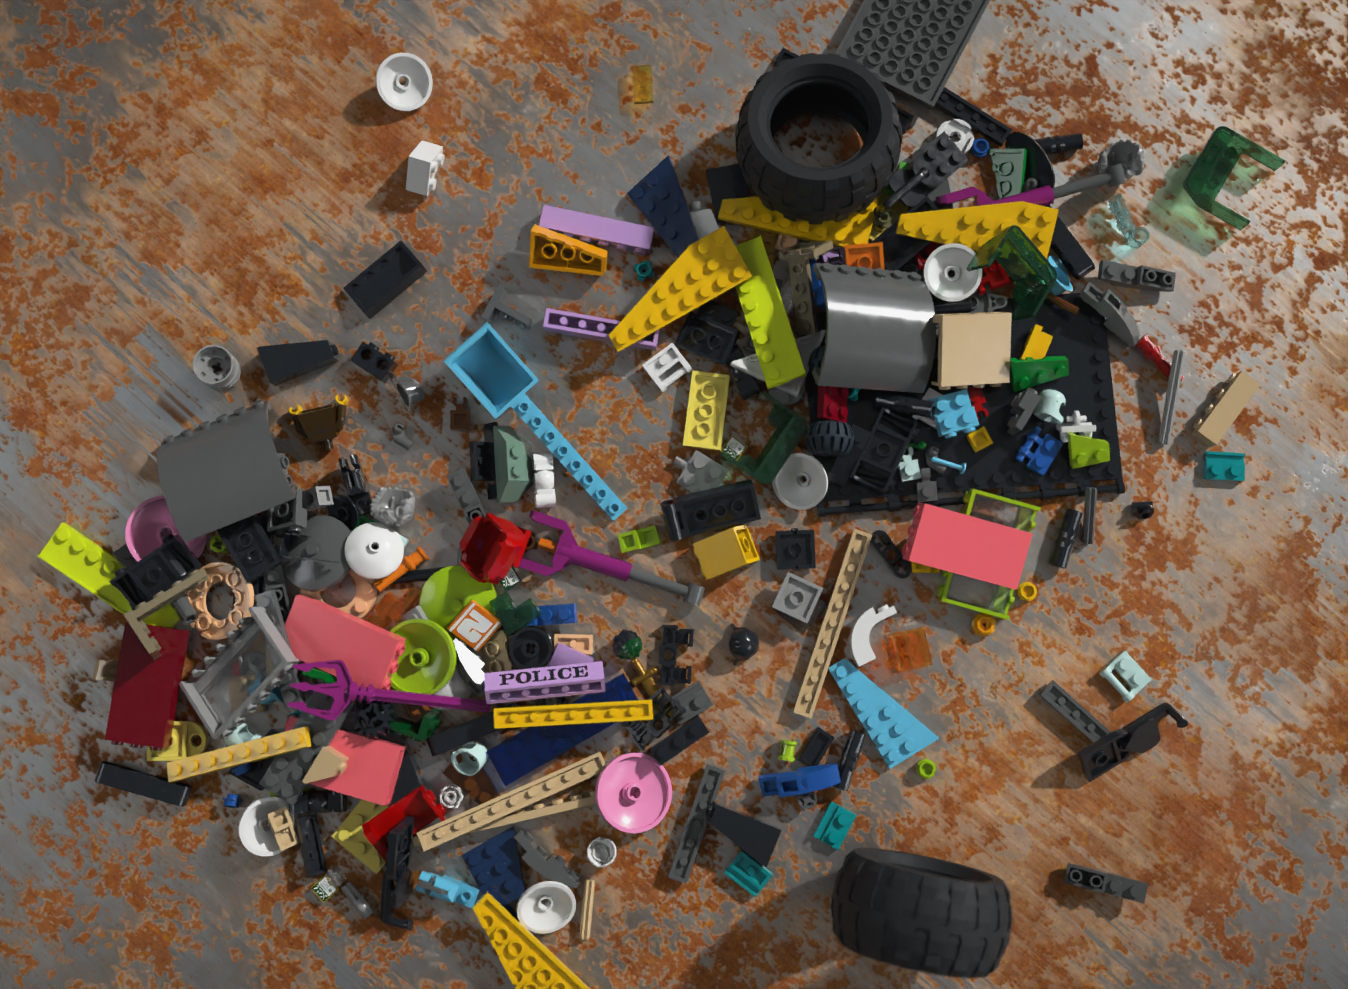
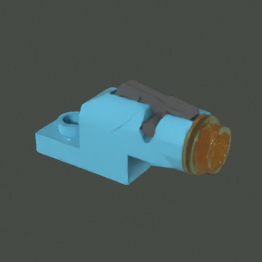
[409,870,480,909]

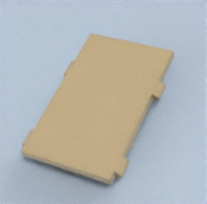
[481,630,513,673]

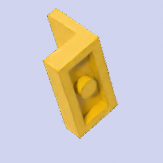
[1019,324,1053,360]

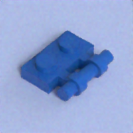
[1015,426,1063,476]

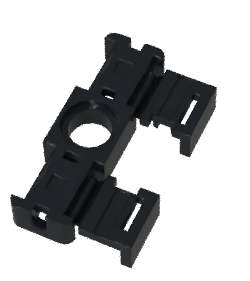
[658,625,694,686]
[622,688,686,751]

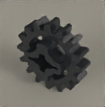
[351,699,396,739]

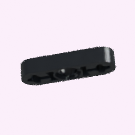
[870,530,912,579]

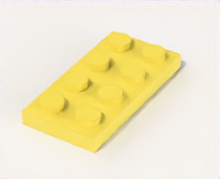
[683,370,730,451]

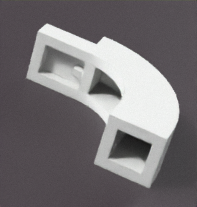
[849,604,897,667]

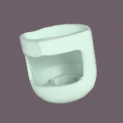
[1033,389,1066,424]
[224,723,263,746]
[451,741,488,776]

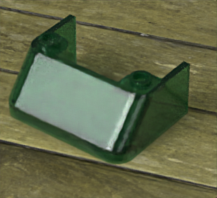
[966,225,1057,321]
[717,391,808,484]

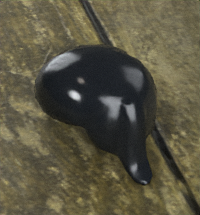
[729,623,759,666]

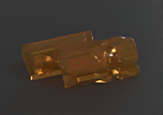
[365,586,422,628]

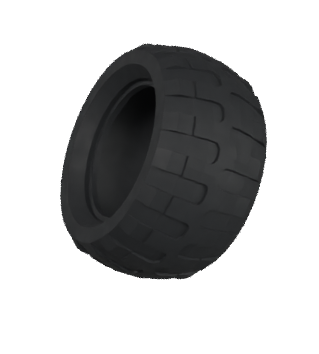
[735,53,903,225]
[831,848,1013,978]

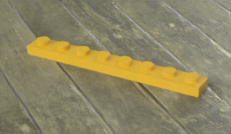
[494,699,653,729]
[166,727,311,782]

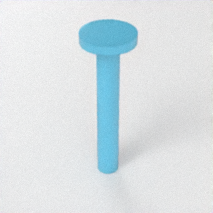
[931,457,966,474]

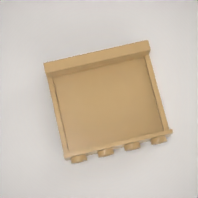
[931,312,1012,390]

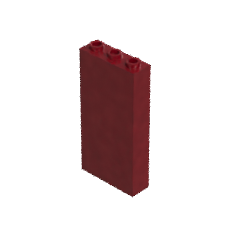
[104,622,190,751]

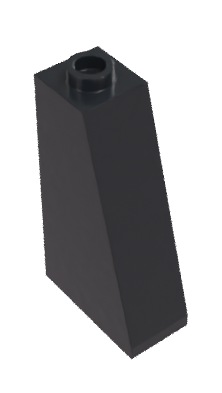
[257,340,339,386]
[380,729,427,805]
[705,801,781,867]

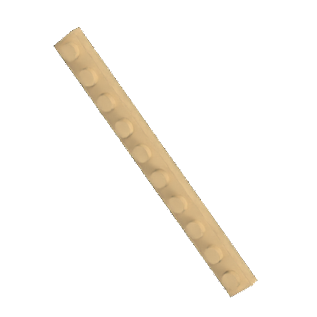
[793,529,872,719]
[417,752,606,852]
[412,790,596,846]

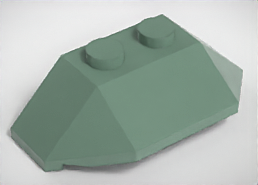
[493,426,534,503]

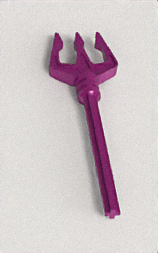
[287,660,491,721]

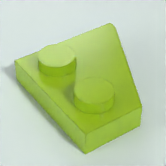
[1067,432,1110,469]

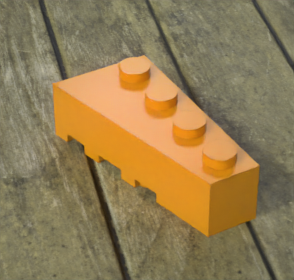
[529,224,608,276]

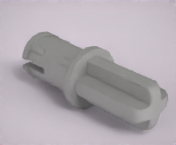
[342,882,374,919]

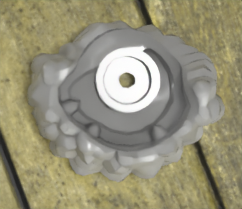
[1098,139,1145,180]
[370,487,415,526]

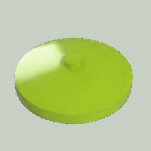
[419,565,498,642]
[390,619,456,695]

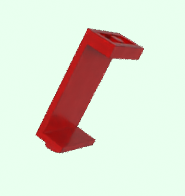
[362,785,447,862]

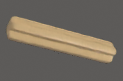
[579,879,595,940]

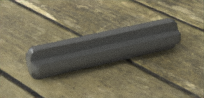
[1082,487,1097,544]

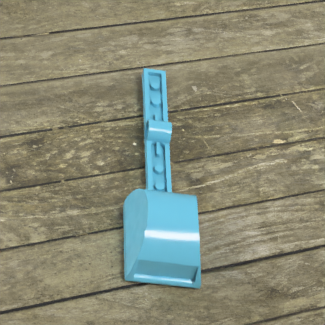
[443,322,628,521]

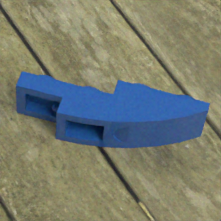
[498,604,577,628]
[758,763,841,798]

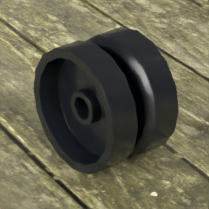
[509,627,554,669]

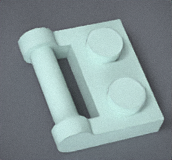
[1099,650,1152,703]

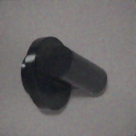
[1131,501,1155,519]

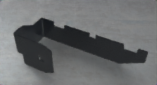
[279,533,341,563]

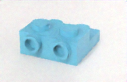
[928,389,979,439]

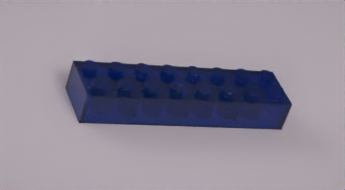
[486,673,639,786]

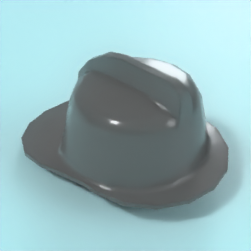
[388,371,425,412]

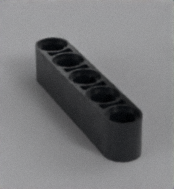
[1045,205,1095,280]
[426,703,516,757]
[94,761,192,806]

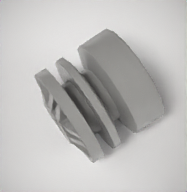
[192,345,241,391]

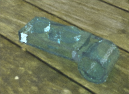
[1108,193,1150,249]

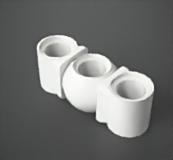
[532,452,556,508]

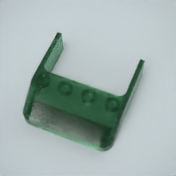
[1183,126,1285,230]

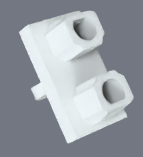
[1056,410,1096,442]

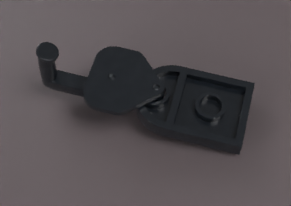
[873,131,968,218]
[1077,703,1189,782]
[380,815,414,931]

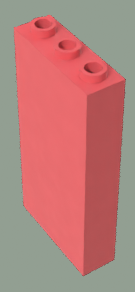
[902,502,1033,590]
[285,594,406,690]
[284,715,406,806]

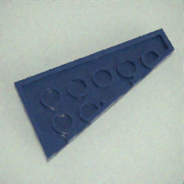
[627,155,699,258]
[462,826,533,934]

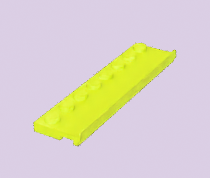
[735,235,807,389]
[37,522,180,628]

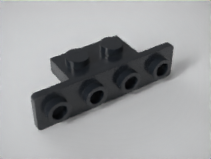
[469,422,498,500]

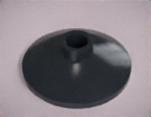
[327,495,359,531]

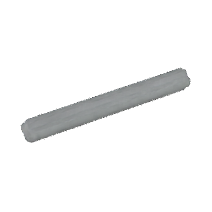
[1158,350,1185,445]

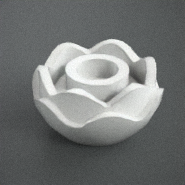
[439,784,463,809]

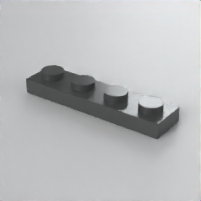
[1039,680,1111,743]

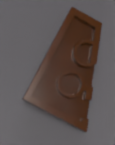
[443,753,500,805]

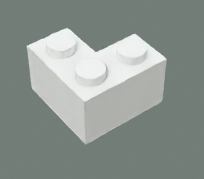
[406,141,445,196]

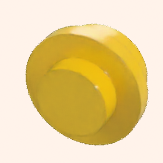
[1017,582,1037,601]

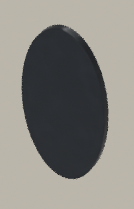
[1005,132,1055,188]

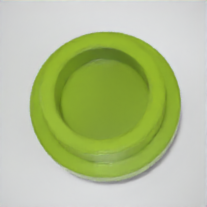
[916,759,936,779]

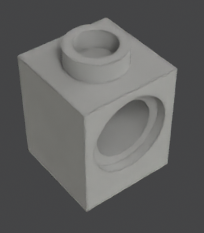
[302,486,334,510]

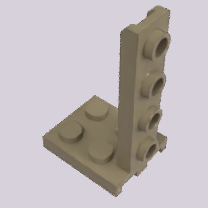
[778,240,833,335]
[123,569,208,660]

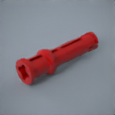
[1134,334,1184,382]

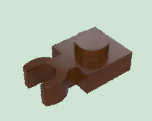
[450,397,470,430]

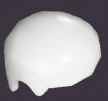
[587,837,617,868]

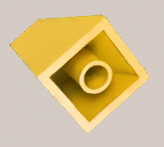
[693,525,760,580]

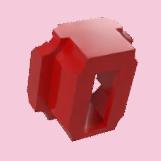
[459,512,526,585]

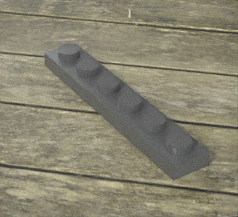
[254,590,306,709]
[668,764,725,884]

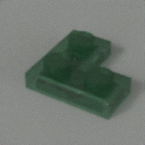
[489,592,543,635]

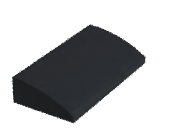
[871,196,939,271]
[343,240,427,319]

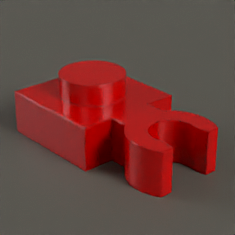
[967,387,988,420]

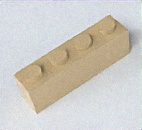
[1191,371,1261,447]

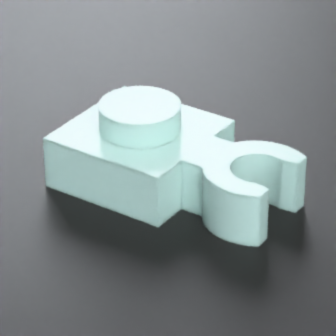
[898,447,921,482]

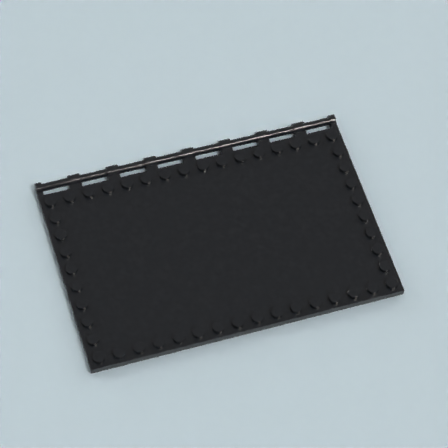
[802,293,1125,517]

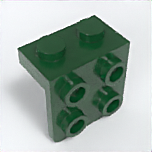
[389,708,442,742]

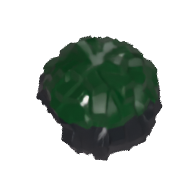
[612,629,642,660]

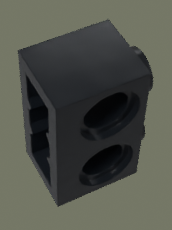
[350,342,398,384]

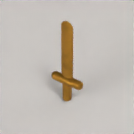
[630,658,676,725]

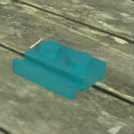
[1203,451,1245,482]
[813,801,857,850]
[724,849,773,897]

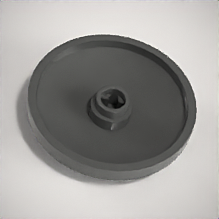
[281,515,351,592]

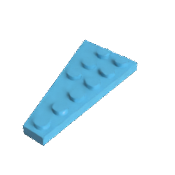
[828,658,939,769]

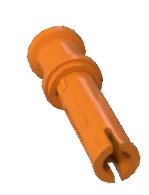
[373,546,429,592]

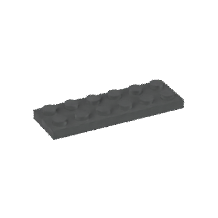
[259,681,356,805]

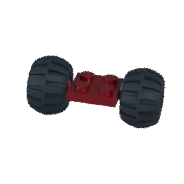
[805,346,854,457]

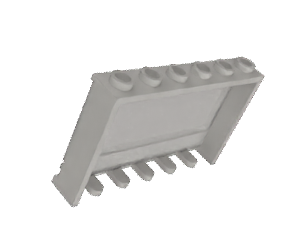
[179,607,300,739]

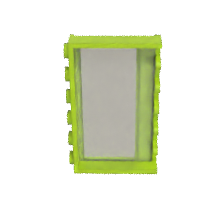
[937,488,1041,620]

